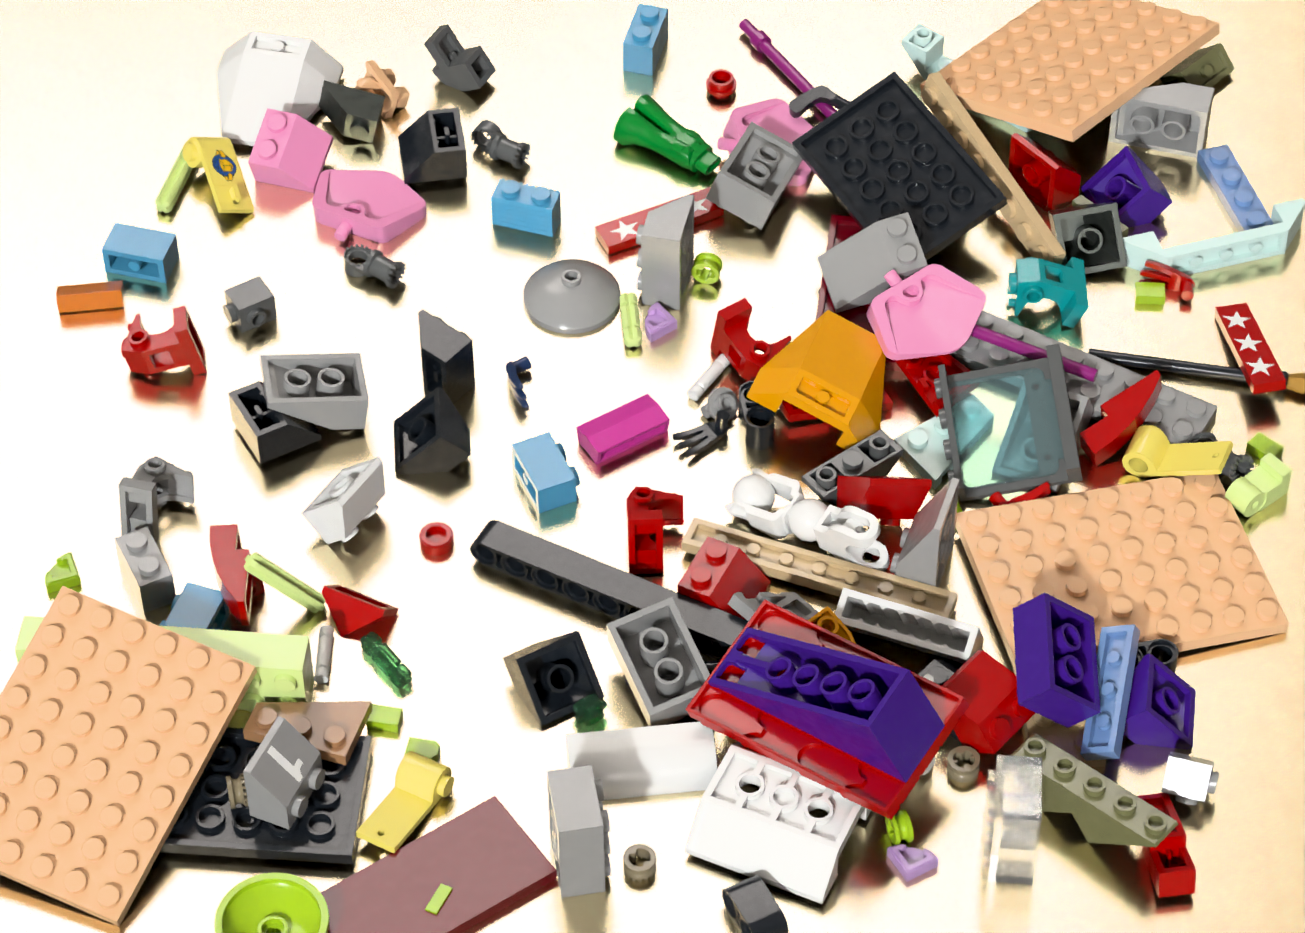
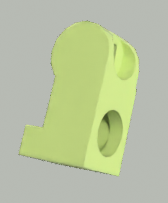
[1225,452,1292,517]

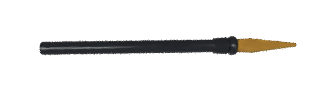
[1088,348,1305,394]

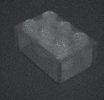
[981,755,1042,885]

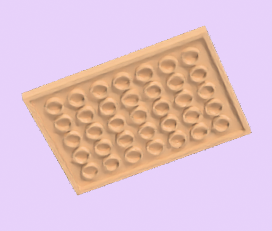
[920,0,1220,142]
[955,474,1289,673]
[0,586,257,926]

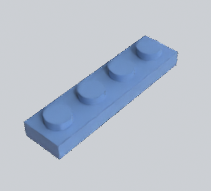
[1197,144,1274,232]
[1080,624,1140,761]

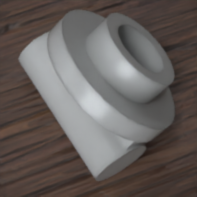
[700,387,738,420]

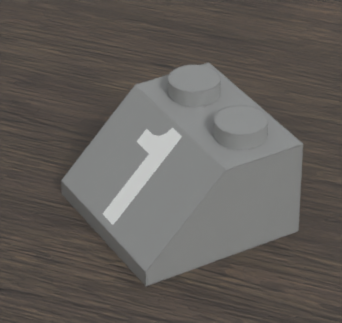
[243,716,325,830]

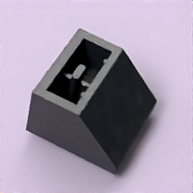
[398,107,467,184]
[418,309,475,404]
[228,381,322,464]

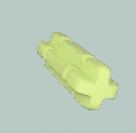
[620,292,642,348]

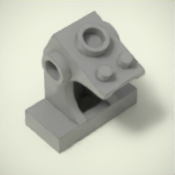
[118,456,195,542]

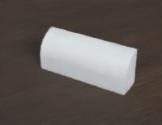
[835,587,984,664]
[566,722,717,800]

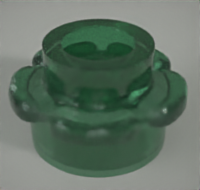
[572,694,607,726]

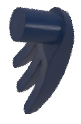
[506,356,532,408]

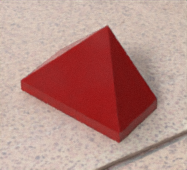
[322,584,399,637]

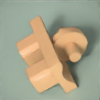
[355,60,410,119]

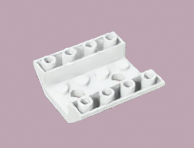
[685,742,871,904]

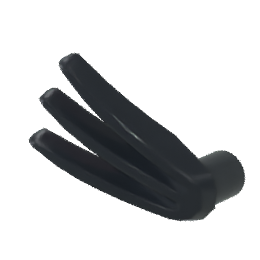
[673,410,730,457]

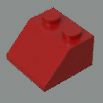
[1008,133,1081,214]
[837,475,932,526]
[677,536,771,620]
[942,650,1035,754]

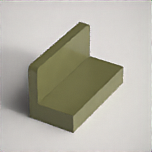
[1160,43,1235,87]

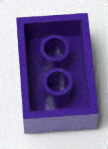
[1013,593,1101,728]

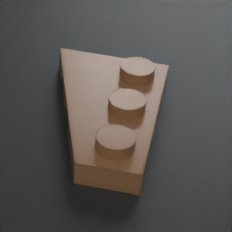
[243,701,372,765]

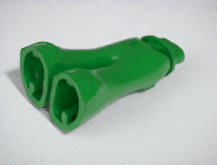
[613,94,721,175]

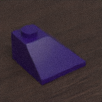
[1081,146,1173,228]
[1124,653,1196,750]

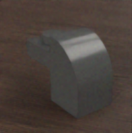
[424,24,496,91]

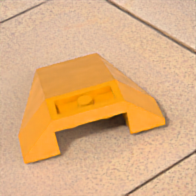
[746,310,886,450]

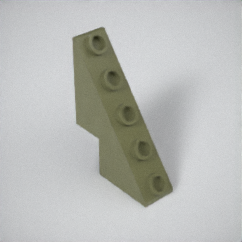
[1011,733,1178,847]

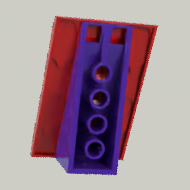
[685,599,969,820]

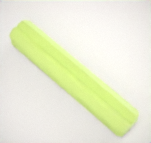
[155,141,193,213]
[244,552,326,613]

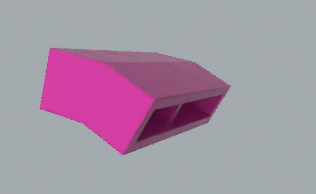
[576,393,670,465]

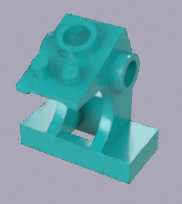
[1007,257,1089,328]

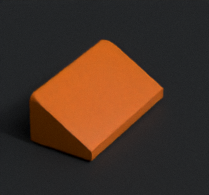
[56,280,124,313]

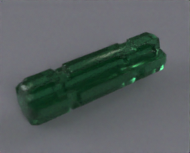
[360,631,412,688]

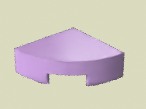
[645,302,677,343]
[887,844,939,882]

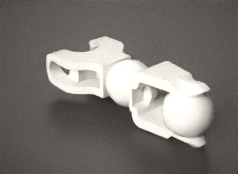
[725,468,890,572]

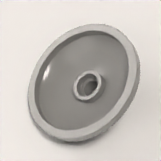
[523,259,621,334]

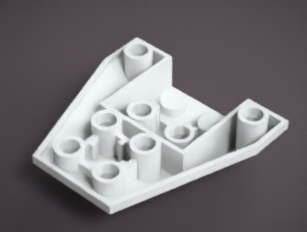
[216,31,344,146]

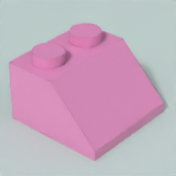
[248,108,333,193]

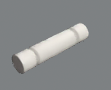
[687,354,730,401]
[314,625,334,684]

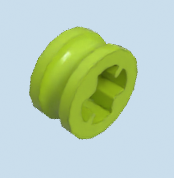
[691,252,723,284]
[885,809,914,846]

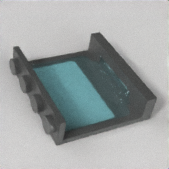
[934,344,1083,502]

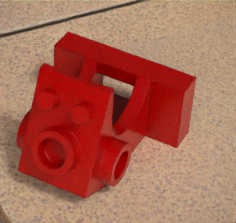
[710,298,792,381]
[121,305,207,376]
[626,486,684,574]

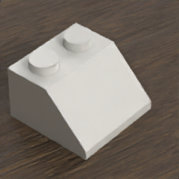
[301,457,386,544]

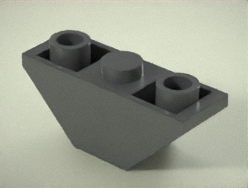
[802,429,903,505]

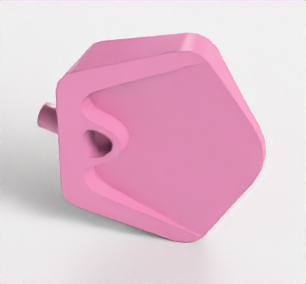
[717,98,813,186]
[312,169,427,243]
[866,264,986,360]

